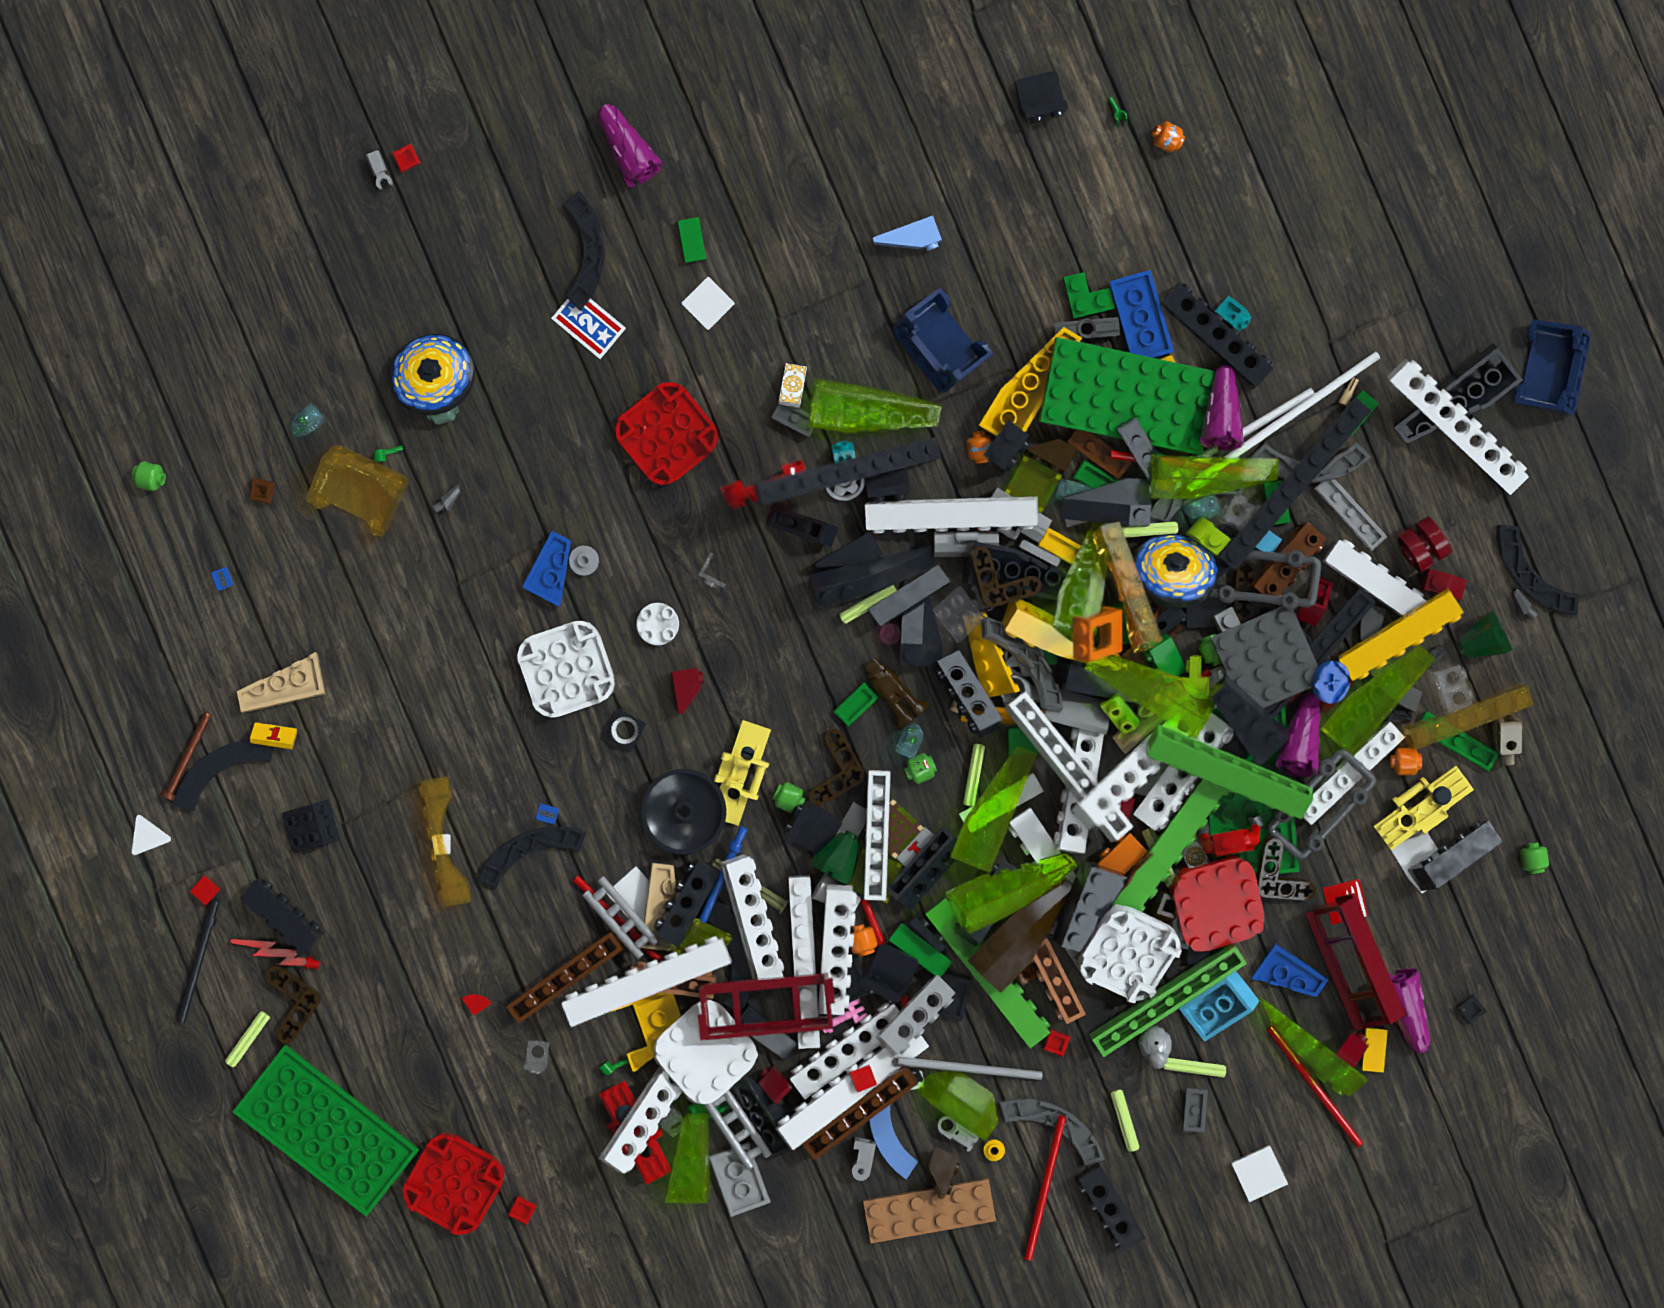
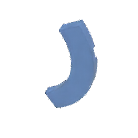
[870,1105,918,1179]

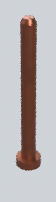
[160,712,211,801]

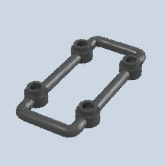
[1210,550,1321,611]
[1267,750,1376,860]

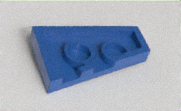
[522,531,571,607]
[1251,943,1329,997]

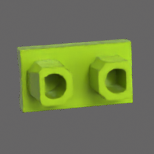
[1100,693,1140,734]

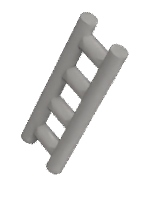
[582,876,660,960]
[703,1089,772,1170]

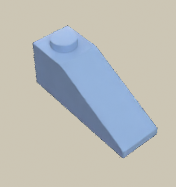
[872,216,942,251]

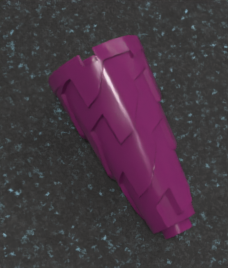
[598,104,663,187]
[1200,365,1244,451]
[1275,692,1321,777]
[1389,968,1431,1053]

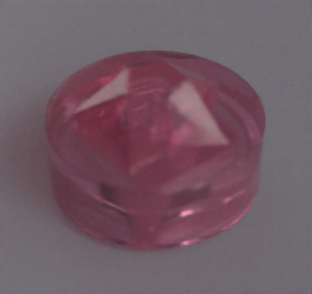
[879,624,901,645]

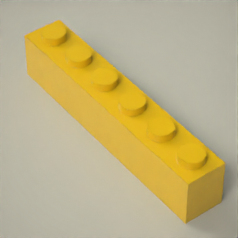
[1338,588,1463,681]

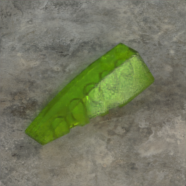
[808,378,942,433]

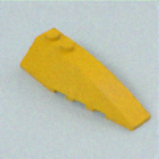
[979,327,1082,438]
[1002,594,1127,668]

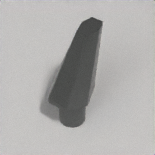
[433,484,461,513]
[1513,588,1538,620]

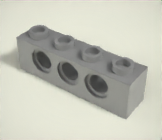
[876,975,955,1055]

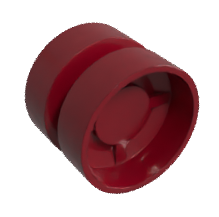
[1396,516,1452,573]

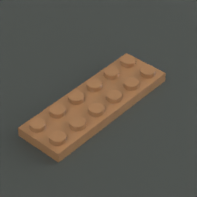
[863,1178,996,1243]

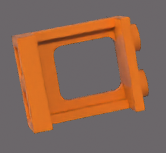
[1073,606,1122,662]

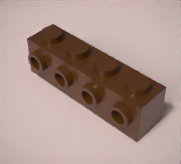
[1248,522,1327,596]

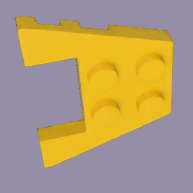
[612,992,681,1072]

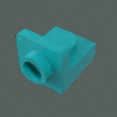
[1215,296,1251,332]
[832,441,856,463]

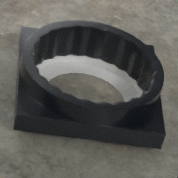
[603,709,647,752]

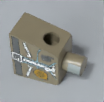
[1492,713,1522,765]

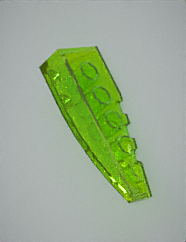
[1151,455,1279,499]
[1053,522,1114,642]
[1320,645,1436,756]
[1085,655,1215,739]
[950,746,1037,873]
[945,852,1078,934]
[1258,997,1368,1097]

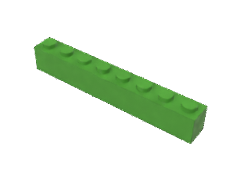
[1146,724,1314,819]
[1112,778,1230,912]
[925,897,1050,1049]
[1089,944,1247,1057]

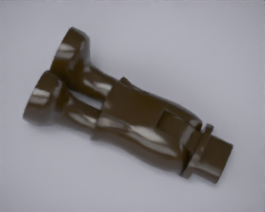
[863,658,930,731]

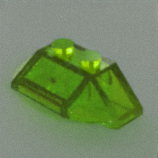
[917,1071,998,1140]

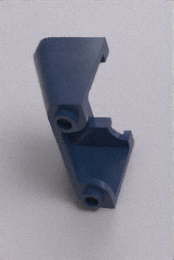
[892,288,993,393]
[1513,319,1591,416]

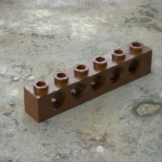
[506,930,624,1024]
[802,1066,918,1160]

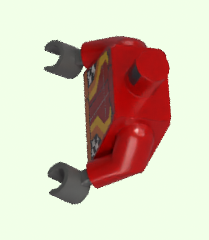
[1197,813,1263,857]

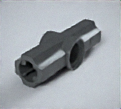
[1054,317,1120,340]

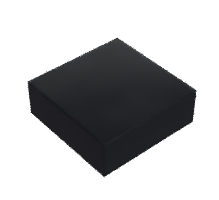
[1456,994,1487,1025]

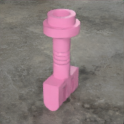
[823,999,867,1034]

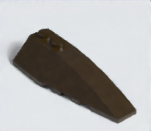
[968,872,1073,993]

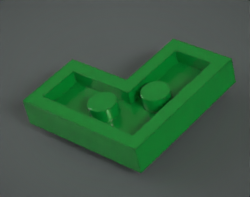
[1063,272,1115,319]

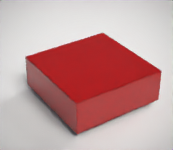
[392,144,421,173]
[190,875,221,905]
[1043,1029,1070,1057]
[849,1064,877,1093]
[508,1195,537,1225]

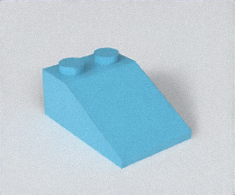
[1179,971,1259,1041]

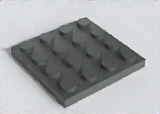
[1211,606,1318,708]

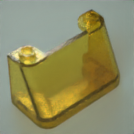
[306,445,410,537]

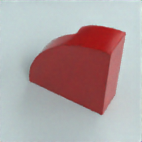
[462,994,492,1015]

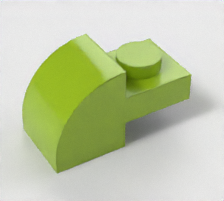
[1186,517,1231,558]
[1181,655,1210,700]

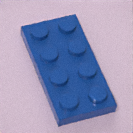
[1109,270,1174,358]

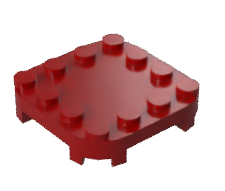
[616,382,719,485]
[721,460,806,509]
[1170,855,1264,952]
[403,1132,505,1235]

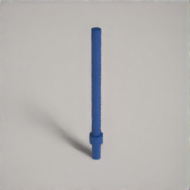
[691,825,748,942]

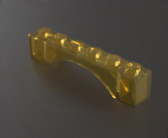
[1092,522,1162,653]
[1402,684,1534,750]
[419,776,472,907]

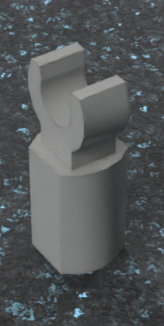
[365,151,393,190]

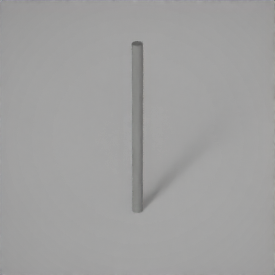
[896,1057,1042,1080]

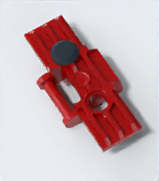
[599,1080,673,1185]

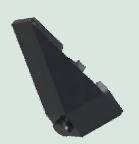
[1060,477,1151,526]
[899,580,943,667]
[734,1076,792,1161]

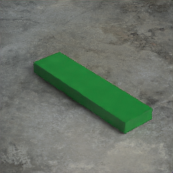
[1415,711,1499,772]

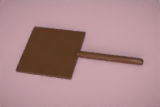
[1118,852,1153,895]

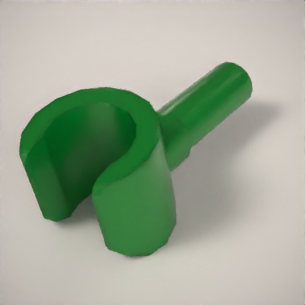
[1108,97,1128,127]
[374,445,403,462]
[600,1058,630,1075]

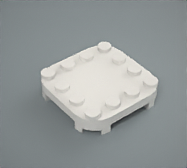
[517,621,615,717]
[1078,904,1181,1003]
[653,1000,758,1104]

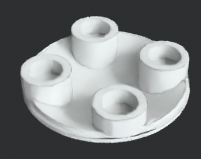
[636,603,679,645]

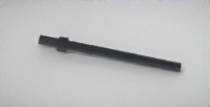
[177,899,220,1023]

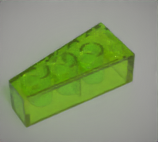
[665,1113,711,1203]

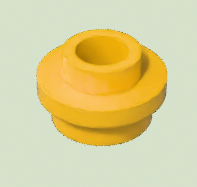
[984,1139,1005,1161]

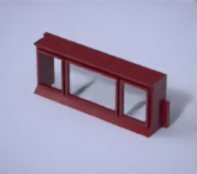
[1306,893,1406,1031]
[698,973,835,1041]

